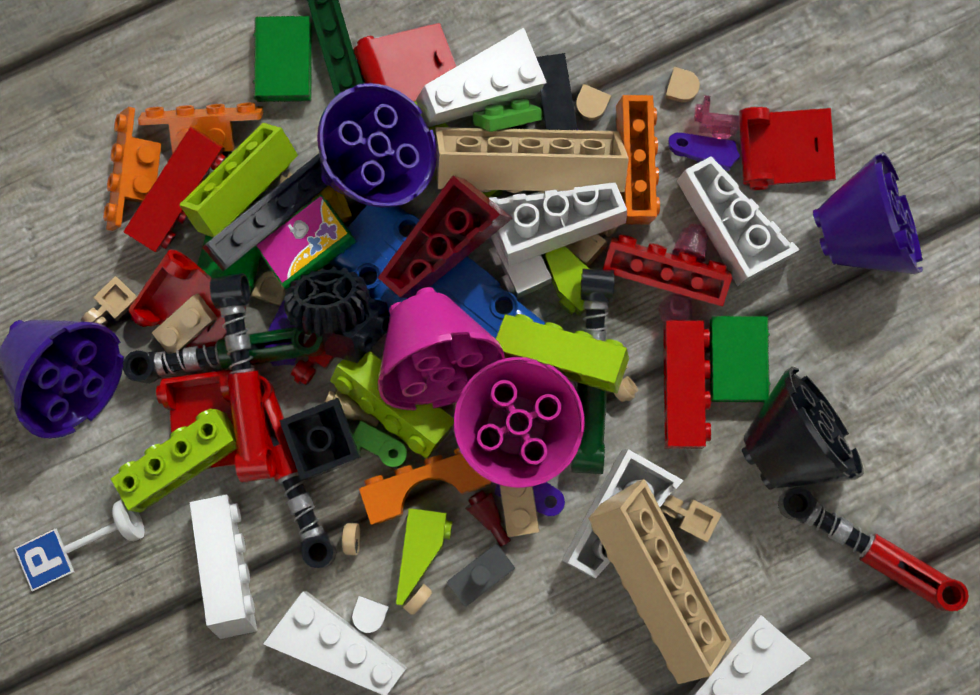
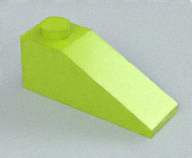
[542,246,589,316]
[396,508,453,605]

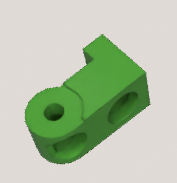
[353,421,407,469]

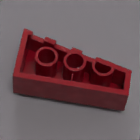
[378,176,513,298]

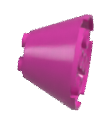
[378,287,505,410]
[454,357,584,488]

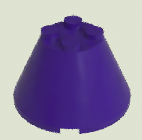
[317,83,437,208]
[813,152,923,274]
[0,320,124,439]

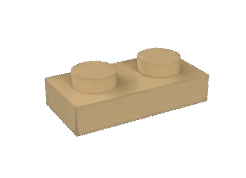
[152,294,217,354]
[500,485,540,537]

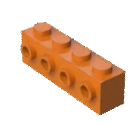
[616,95,660,225]

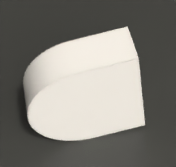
[352,596,389,633]

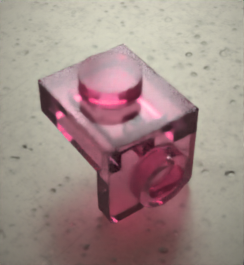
[694,95,740,139]

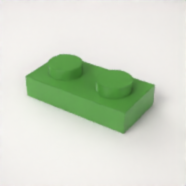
[473,99,542,132]

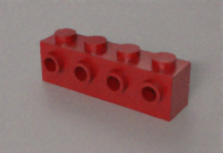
[123,127,226,252]
[602,234,732,307]
[663,321,711,449]

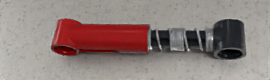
[210,273,276,483]
[259,375,337,568]
[778,487,969,611]

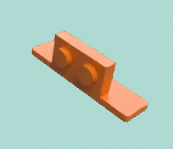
[138,102,264,154]
[103,107,161,231]

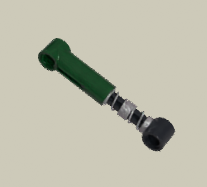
[571,269,614,474]
[123,327,325,384]

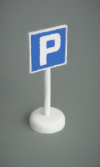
[14,499,145,591]

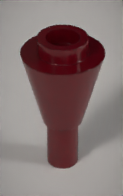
[465,490,511,547]

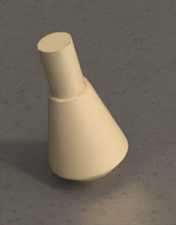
[324,390,379,428]

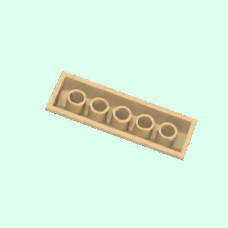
[435,127,629,193]
[588,479,732,684]

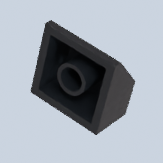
[279,398,361,480]

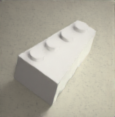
[416,28,547,127]
[489,182,627,266]
[562,449,684,578]
[190,494,257,639]
[264,591,407,695]

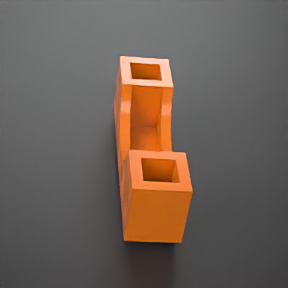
[359,448,492,525]

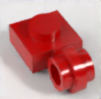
[290,333,335,385]

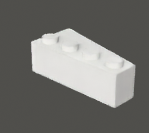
[677,156,800,286]
[688,614,811,695]

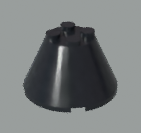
[741,366,864,490]

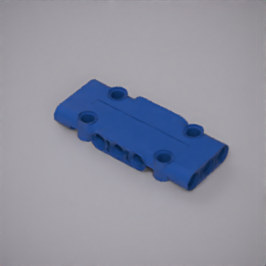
[329,205,545,339]

